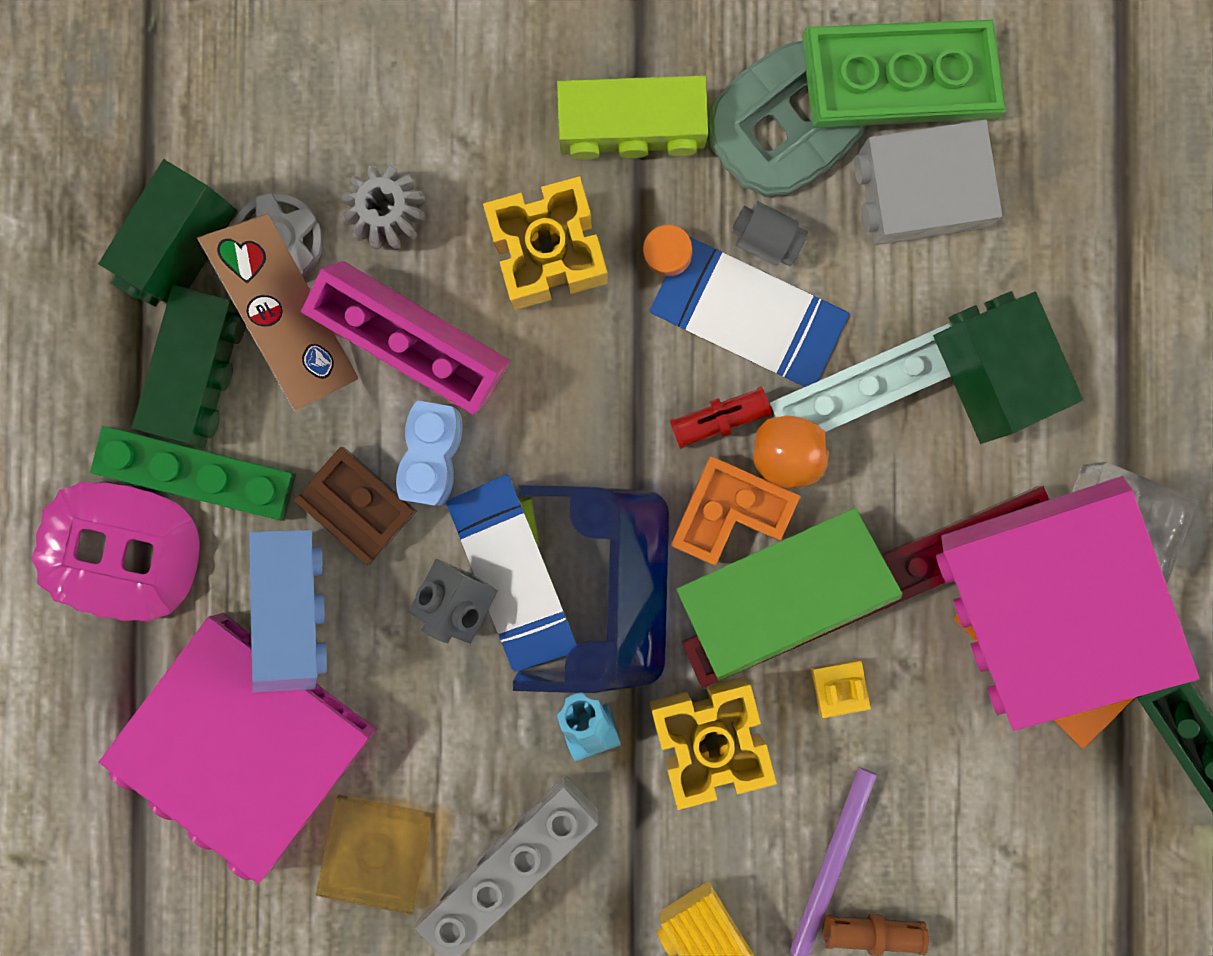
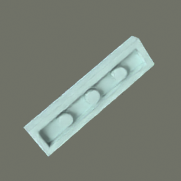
[769,323,950,432]

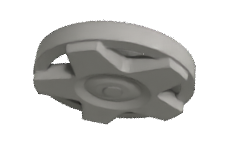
[232,193,323,278]

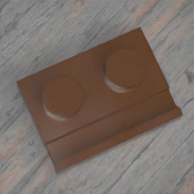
[294,447,417,565]

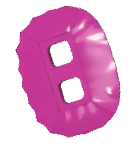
[31,482,200,622]

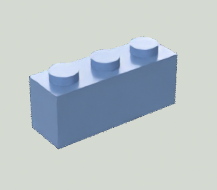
[249,530,327,693]

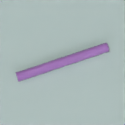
[790,767,877,956]

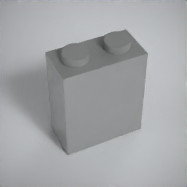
[854,119,1003,245]

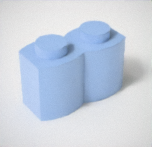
[396,400,463,506]

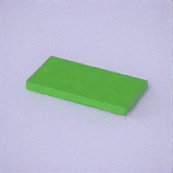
[802,19,1006,128]
[676,507,903,682]

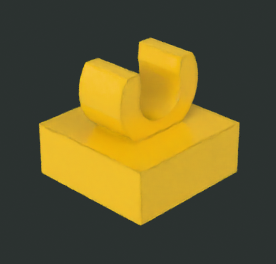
[810,659,871,718]

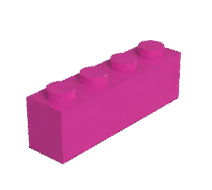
[301,260,511,415]

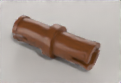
[823,914,929,956]

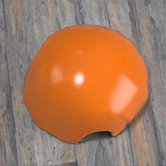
[753,415,829,489]

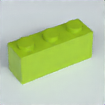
[557,75,708,160]

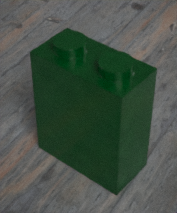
[98,159,238,307]
[933,291,1084,444]

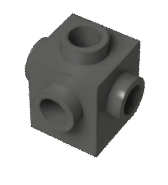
[409,559,498,644]

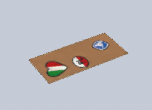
[197,214,359,411]

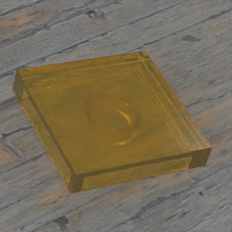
[315,794,434,915]

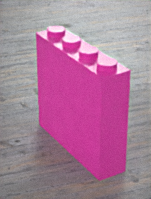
[936,476,1200,731]
[98,613,377,884]

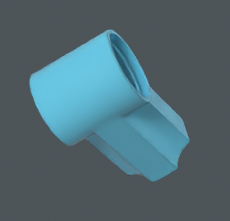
[557,692,622,762]

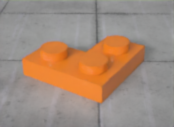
[670,456,801,566]

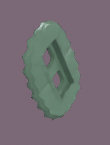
[708,41,867,197]

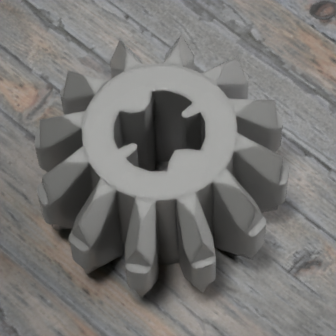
[342,165,426,250]

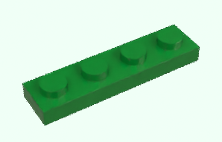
[90,426,296,521]

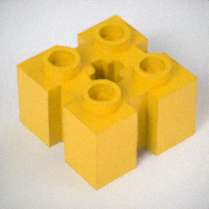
[483,176,608,310]
[650,677,777,810]

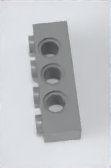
[415,775,599,956]

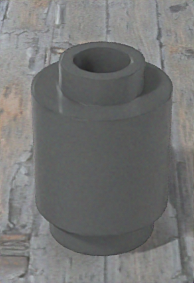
[731,201,808,267]

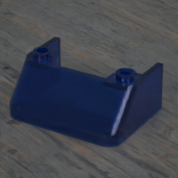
[513,485,669,693]

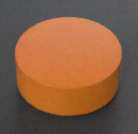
[643,225,693,277]

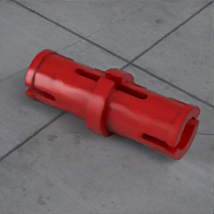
[669,386,772,449]

